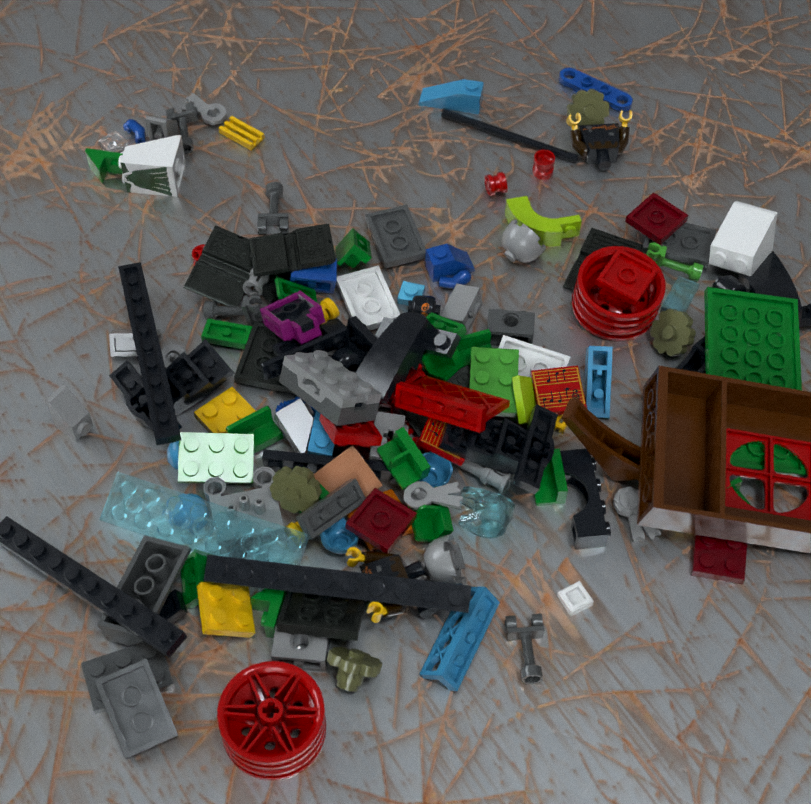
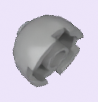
[501,219,546,263]
[421,534,466,585]

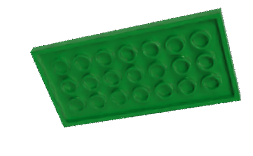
[704,287,806,478]

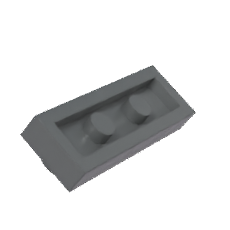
[296,478,366,540]

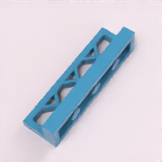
[419,587,500,691]

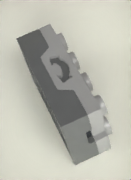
[279,350,382,426]

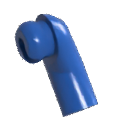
[123,119,146,144]
[439,269,471,289]

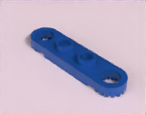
[559,68,633,113]

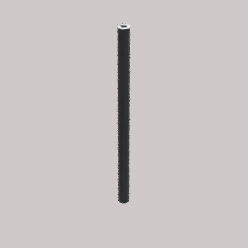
[441,109,579,163]

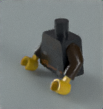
[566,110,632,170]
[345,547,426,623]

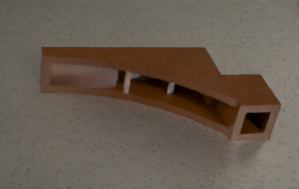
[561,398,641,481]

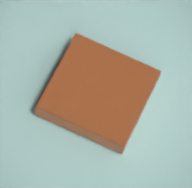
[314,445,383,498]

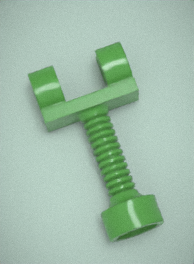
[646,243,703,282]

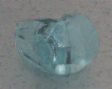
[459,486,515,539]

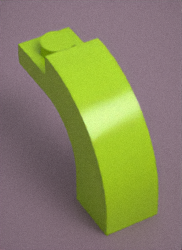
[505,196,582,246]

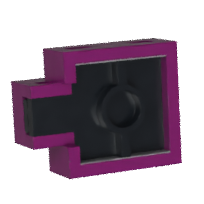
[260,291,325,344]

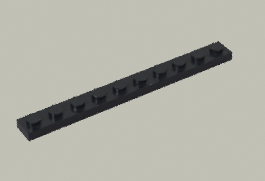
[118,262,181,445]
[0,516,187,658]
[204,554,471,613]

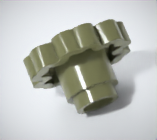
[567,88,609,129]
[650,309,696,357]
[270,466,322,513]
[327,647,383,692]

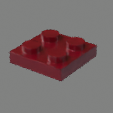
[625,192,689,245]
[345,488,417,553]
[691,535,747,585]

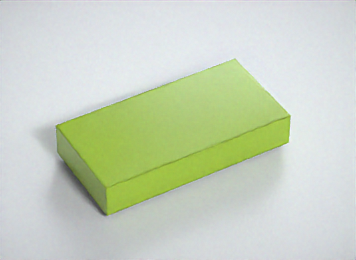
[512,375,536,425]

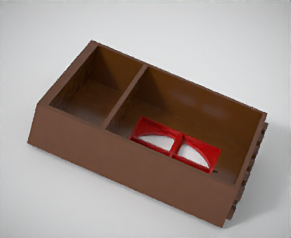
[637,366,811,553]

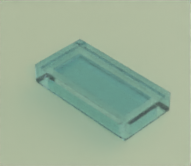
[660,276,700,312]

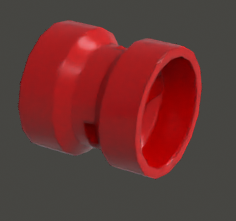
[532,150,555,180]

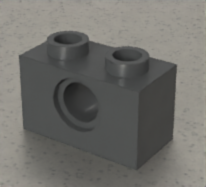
[487,309,535,346]

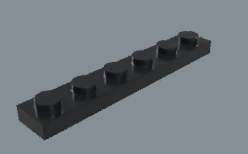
[262,449,398,485]

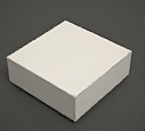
[557,581,594,616]

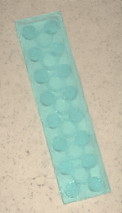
[99,471,310,565]

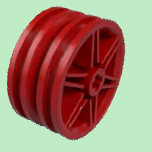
[571,246,666,342]
[217,661,326,781]

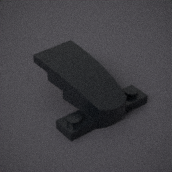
[736,251,811,328]
[356,312,461,404]
[109,339,235,432]
[438,404,558,494]

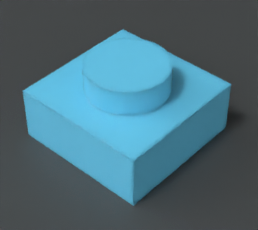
[397,281,425,306]

